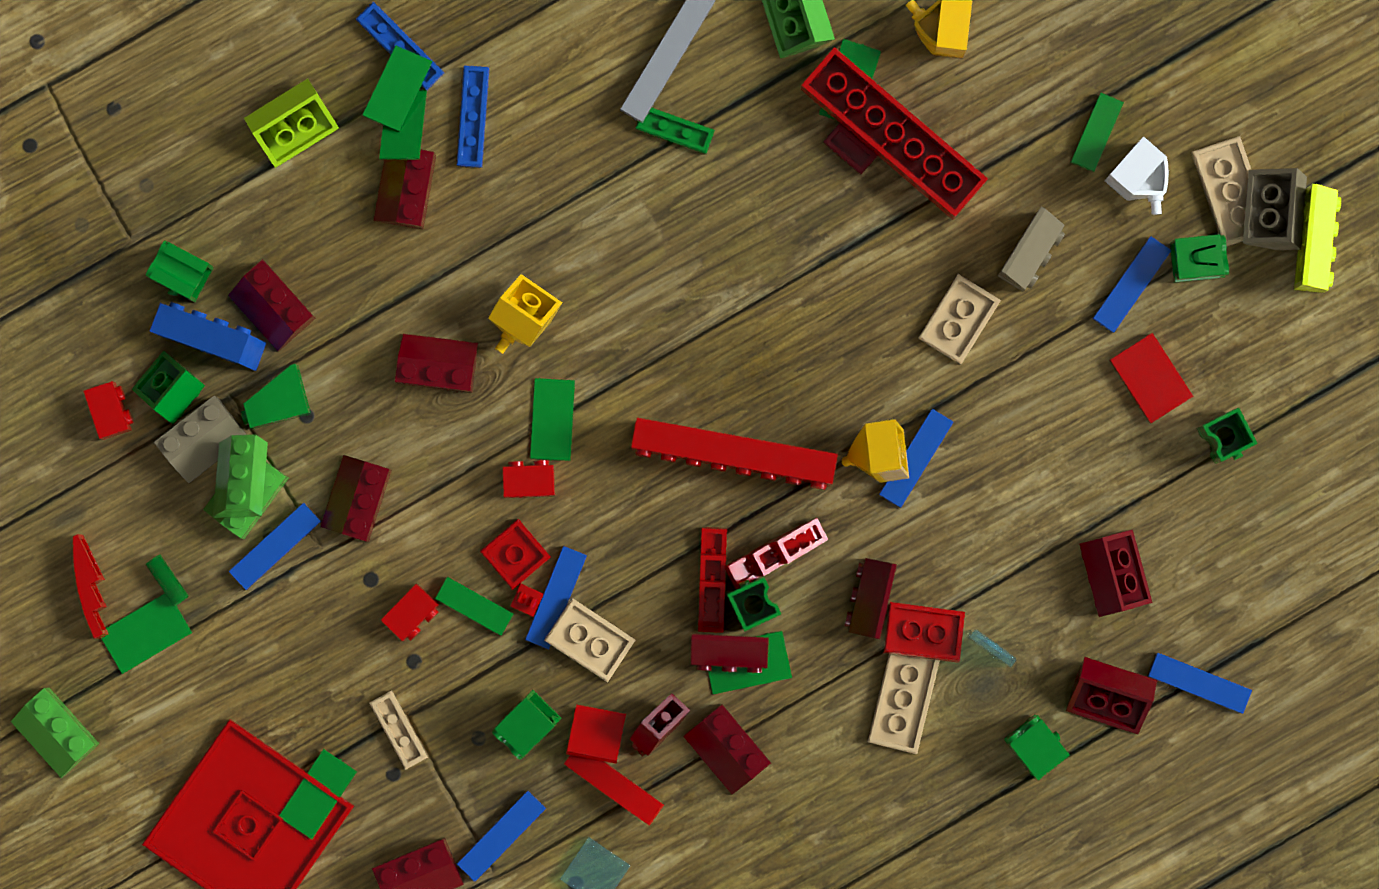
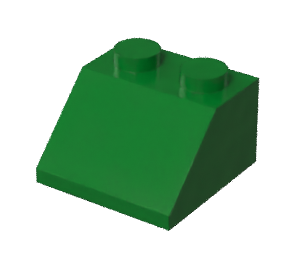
[132,350,205,424]

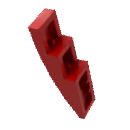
[724,518,828,589]
[698,527,727,633]
[73,534,109,639]
[564,755,664,826]

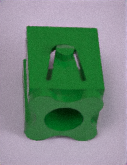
[1170,234,1229,283]
[146,241,214,303]
[1196,407,1258,464]
[727,577,781,632]
[492,690,561,760]
[1004,714,1070,780]

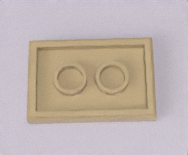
[918,274,1001,365]
[544,598,635,682]

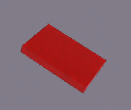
[1109,333,1194,424]
[884,602,965,663]

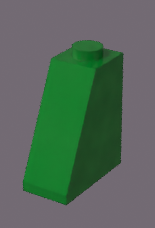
[241,364,311,429]

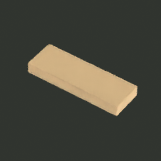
[369,691,428,770]

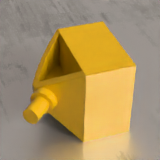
[906,0,972,58]
[488,274,563,354]
[842,419,909,483]

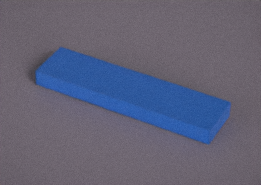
[356,2,445,90]
[457,65,490,168]
[1093,236,1172,333]
[879,409,953,508]
[229,503,321,590]
[525,546,587,649]
[1148,653,1252,714]
[457,791,546,881]

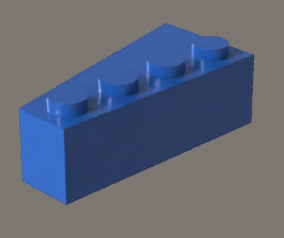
[150,302,267,371]

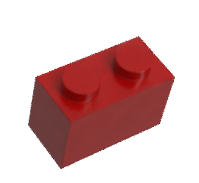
[83,381,134,440]
[503,460,555,498]
[381,584,439,641]

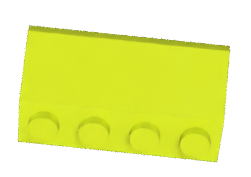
[1294,184,1341,293]

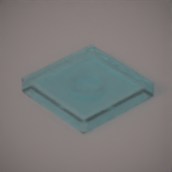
[966,630,1016,667]
[560,837,631,889]

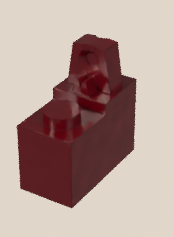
[630,693,690,757]

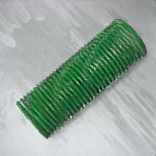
[145,554,189,606]

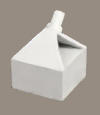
[1105,137,1168,215]

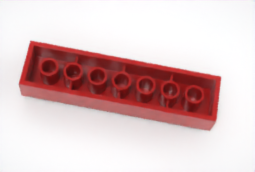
[801,47,988,220]
[631,418,838,490]

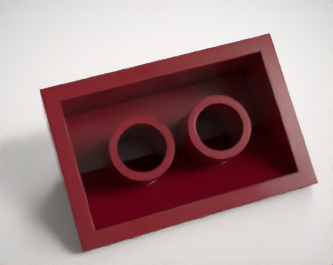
[373,150,436,229]
[228,259,316,352]
[395,334,478,393]
[320,455,392,542]
[1079,529,1153,617]
[844,558,897,639]
[691,634,769,673]
[1066,657,1157,734]
[683,704,771,795]
[372,838,464,889]

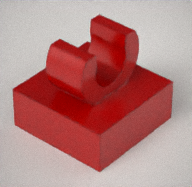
[511,584,544,617]

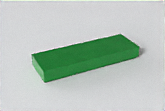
[1071,93,1124,172]
[635,108,715,154]
[435,577,514,636]

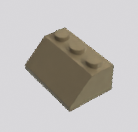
[1243,168,1307,250]
[998,206,1065,292]
[154,396,247,483]

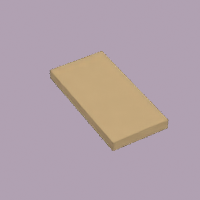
[1191,136,1251,246]
[867,654,940,754]

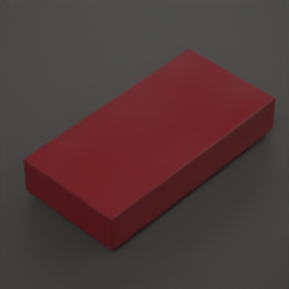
[823,123,878,175]

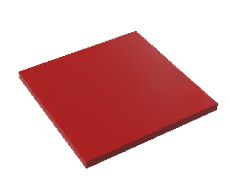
[142,719,354,889]

